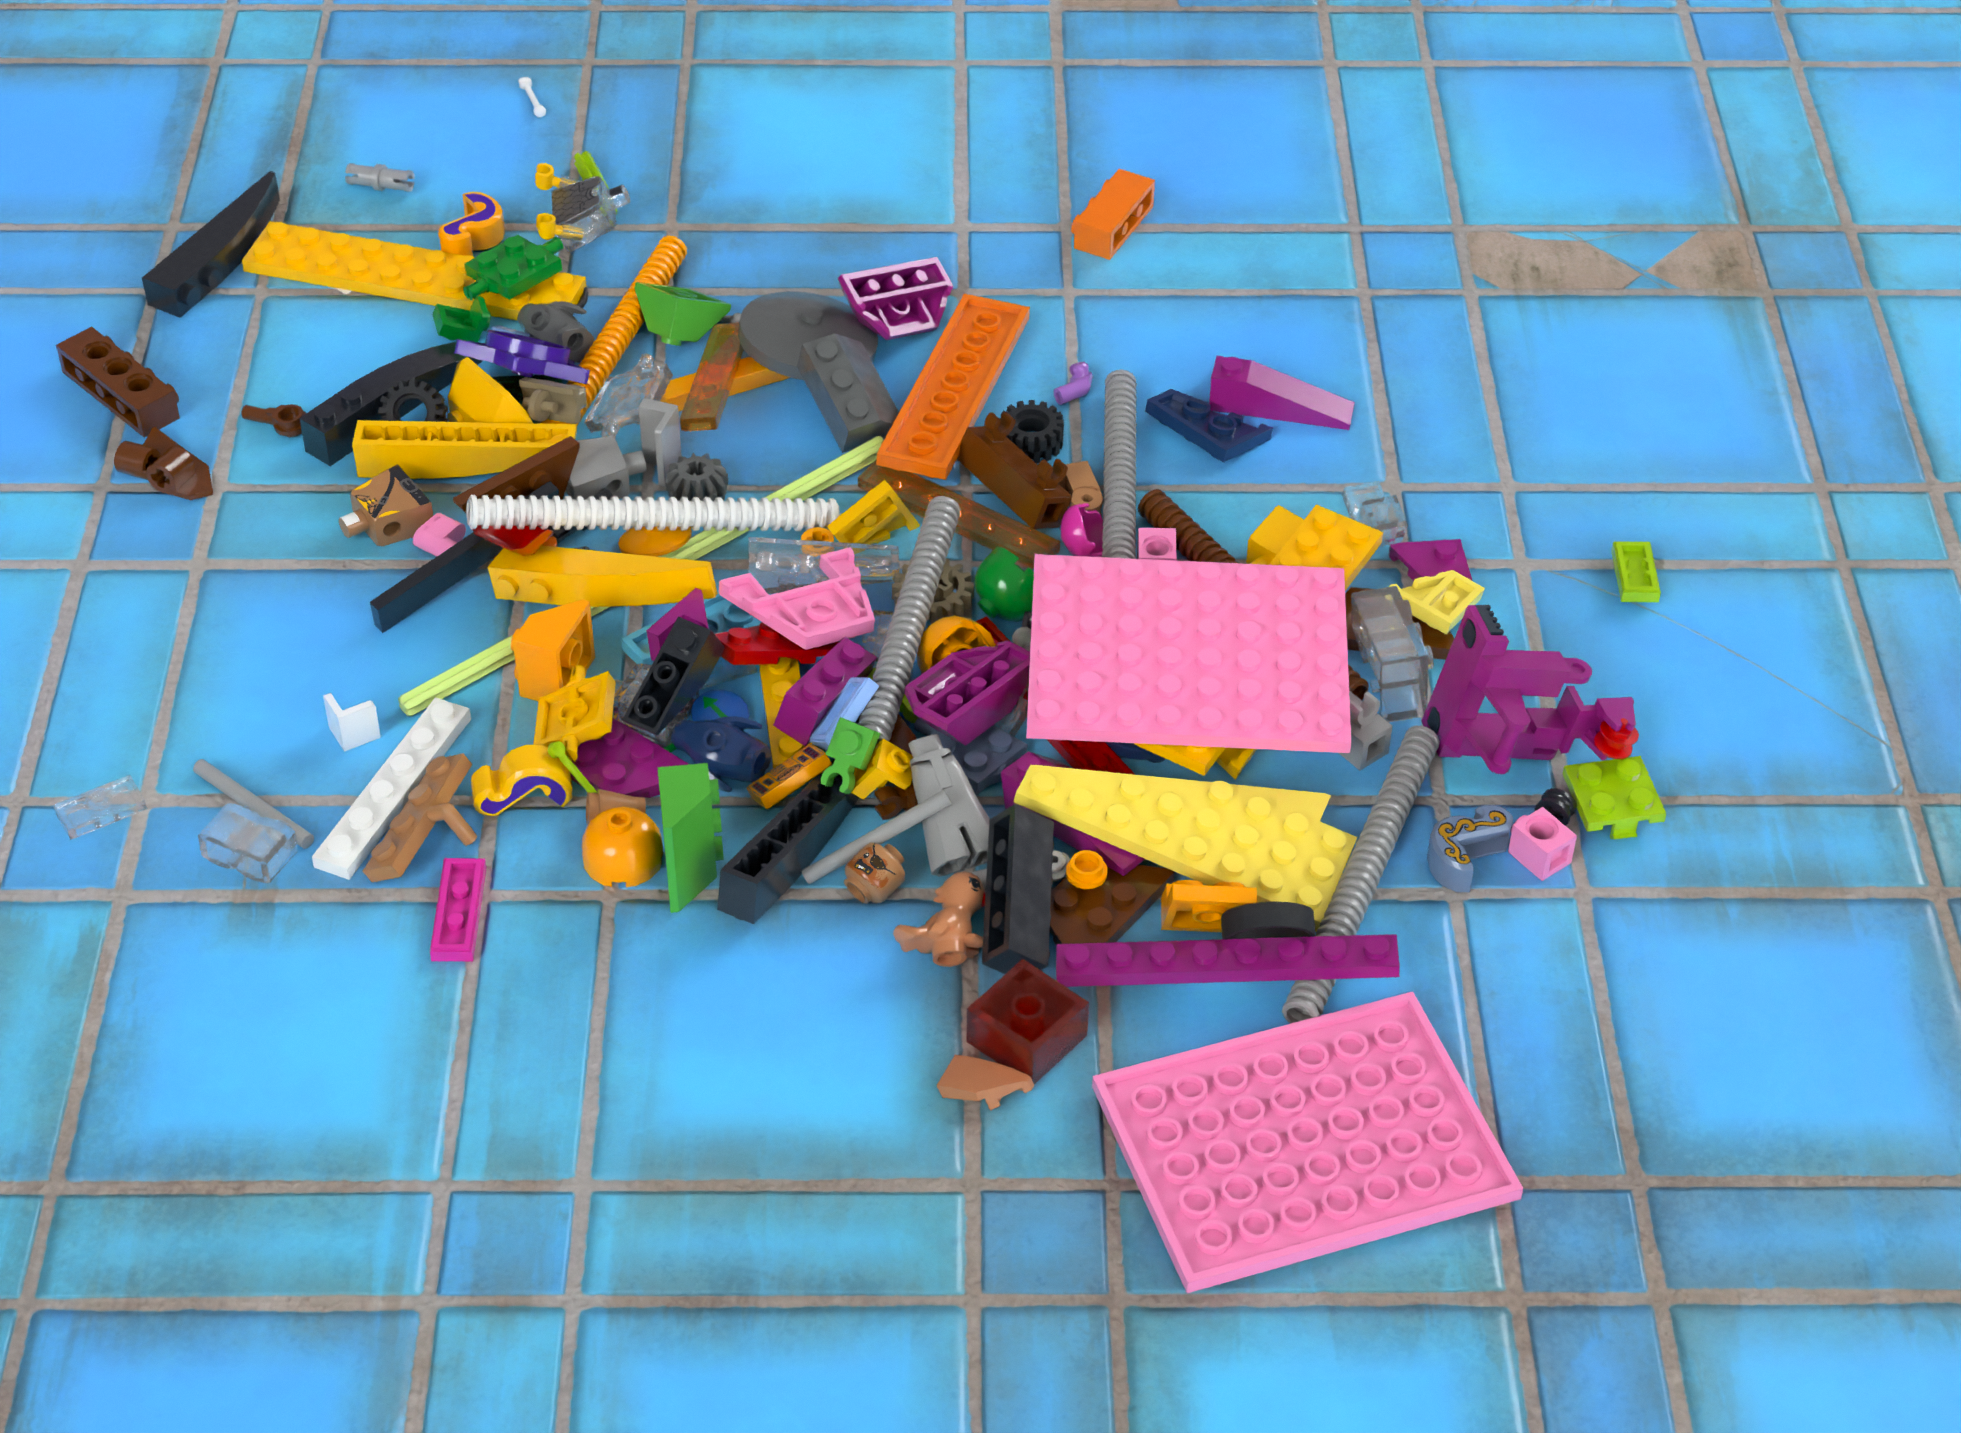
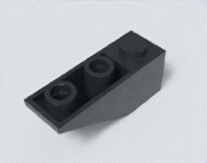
[622,616,725,736]

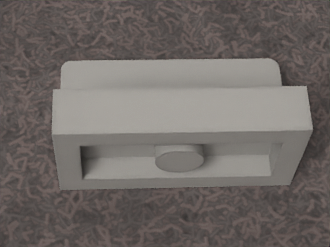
[638,398,682,487]

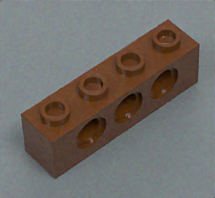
[56,326,180,438]

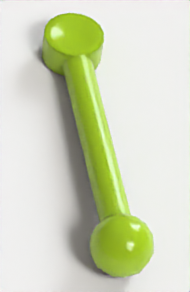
[548,741,597,793]

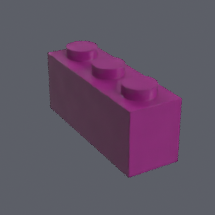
[773,637,877,746]

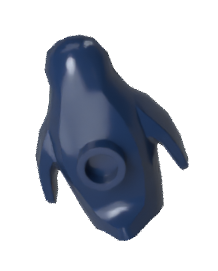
[671,716,772,792]

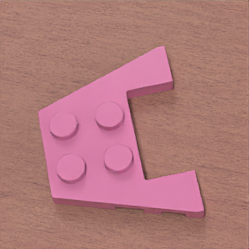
[718,547,875,650]

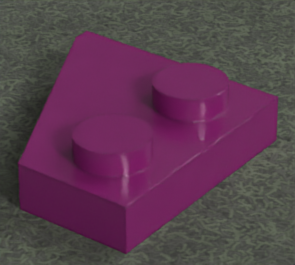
[1388,539,1473,581]

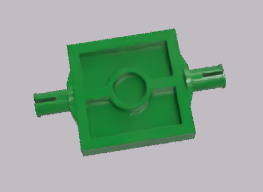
[463,234,563,300]

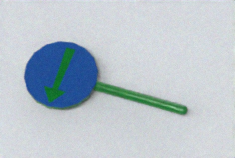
[664,690,750,753]

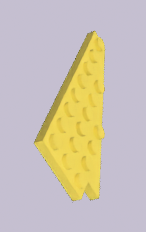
[1013,765,1357,932]

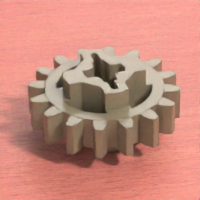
[892,558,974,624]

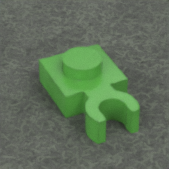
[821,717,880,794]

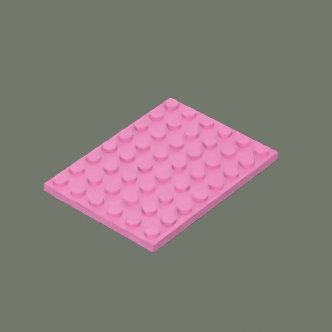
[1026,554,1351,753]
[1092,991,1523,1293]

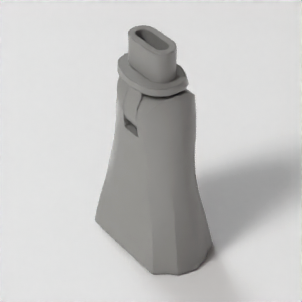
[908,734,990,877]

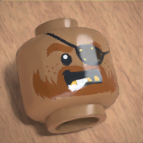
[844,842,905,904]

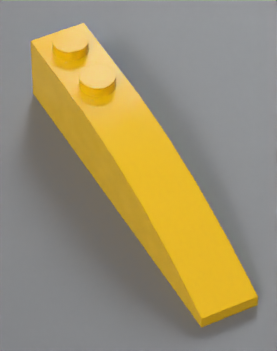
[352,420,577,479]
[487,546,718,607]

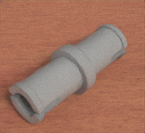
[345,163,415,192]

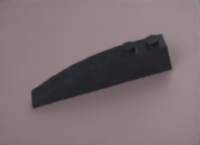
[142,171,280,318]
[299,342,483,466]
[717,759,859,924]

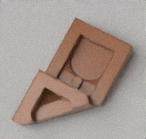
[936,1055,1034,1111]

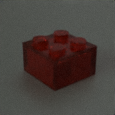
[966,959,1089,1084]

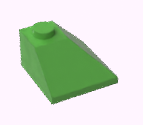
[634,282,732,346]

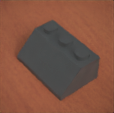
[797,333,899,453]

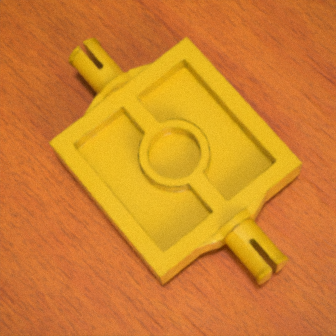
[533,665,616,761]

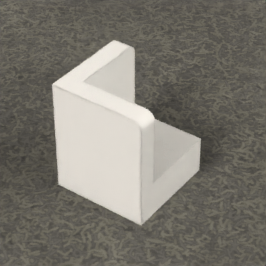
[323,693,381,752]

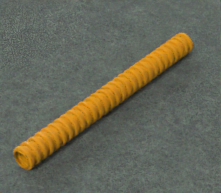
[541,235,687,426]

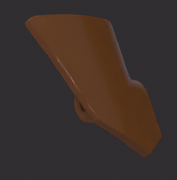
[114,427,213,500]

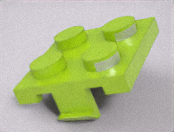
[1562,756,1666,840]

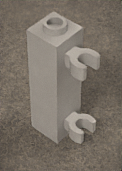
[1339,691,1393,770]

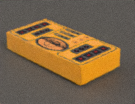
[746,743,832,809]

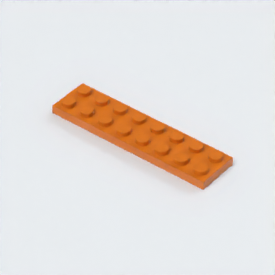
[876,294,1030,480]

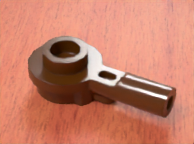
[241,404,306,437]

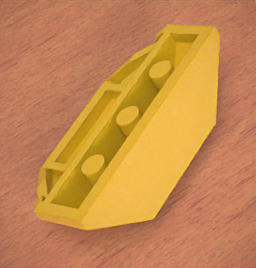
[447,357,533,423]

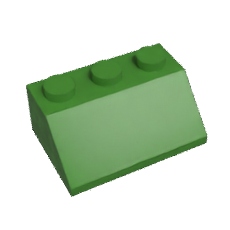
[658,763,724,913]

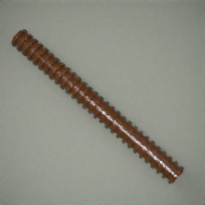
[1138,489,1369,700]

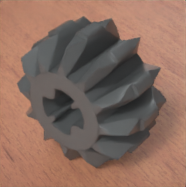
[665,453,728,501]

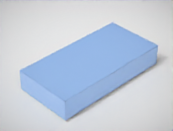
[809,677,879,750]

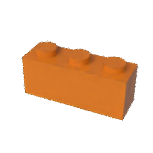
[1071,169,1155,260]

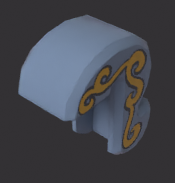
[1427,805,1513,892]

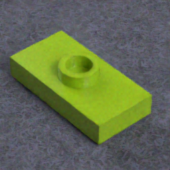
[1611,541,1661,602]

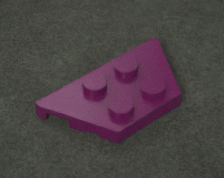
[570,717,689,798]

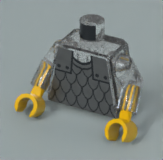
[535,163,631,253]

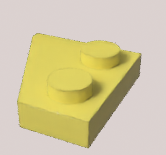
[1384,570,1485,635]

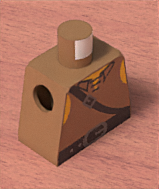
[339,464,433,546]

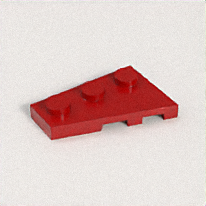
[715,622,839,665]

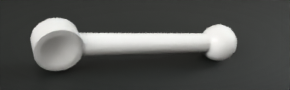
[519,77,546,118]

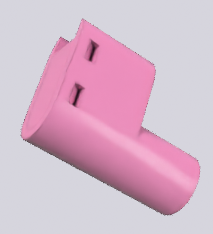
[413,513,466,557]

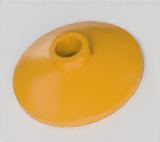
[618,527,692,557]

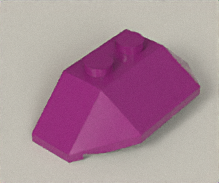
[837,257,953,340]
[904,640,1030,746]

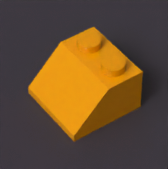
[511,599,595,701]

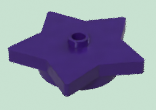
[454,330,590,384]

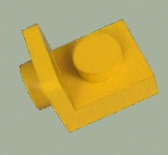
[851,739,913,800]

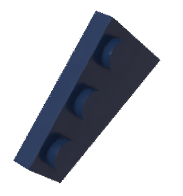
[1145,389,1273,462]

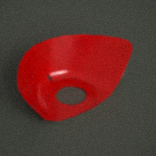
[472,525,554,557]

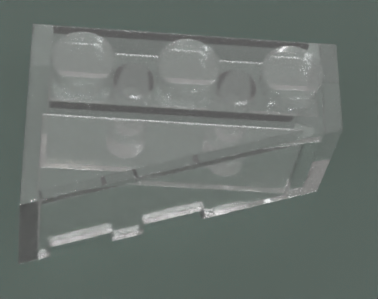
[1351,586,1434,722]

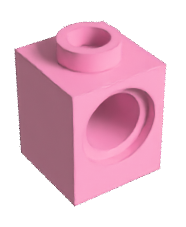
[1137,528,1177,561]
[1508,807,1577,881]

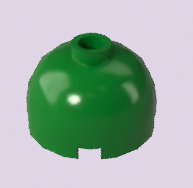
[974,546,1034,622]

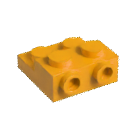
[1161,880,1257,932]

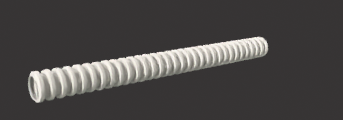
[466,495,839,531]

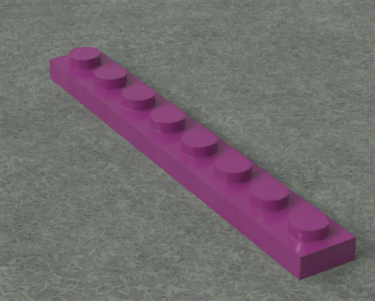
[1056,934,1400,987]

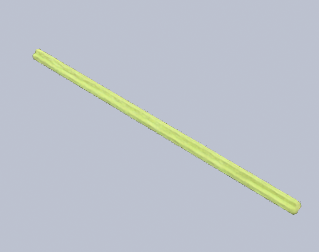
[398,436,884,716]

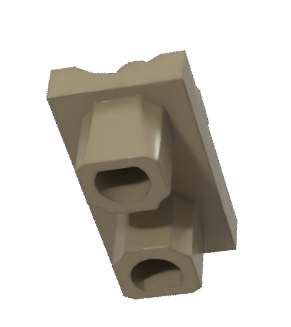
[519,377,587,424]

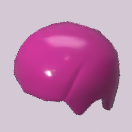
[1060,503,1103,557]

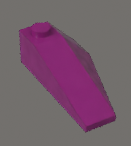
[1209,356,1355,430]
[1001,751,1145,876]

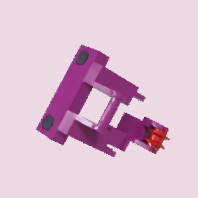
[1421,605,1639,774]

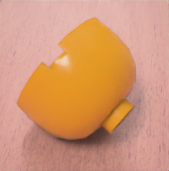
[917,616,995,674]
[581,806,663,887]

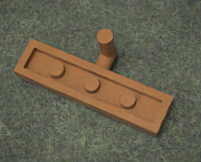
[363,753,477,883]

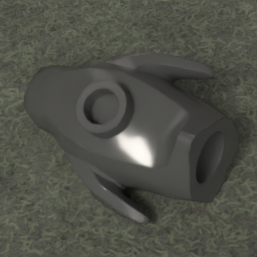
[517,301,594,363]

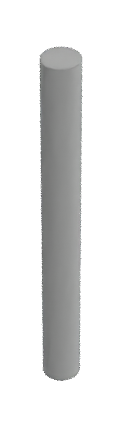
[193,759,314,849]
[801,790,952,884]

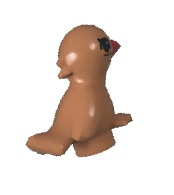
[893,871,986,967]

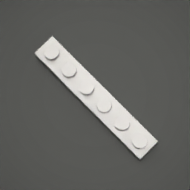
[312,697,471,880]

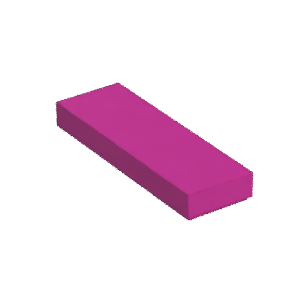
[430,858,487,962]

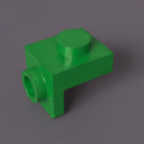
[432,296,491,342]

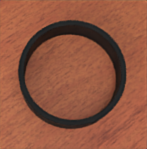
[1221,902,1316,939]

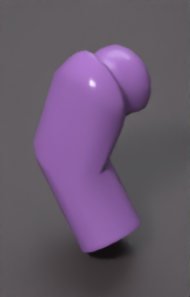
[1053,362,1093,405]

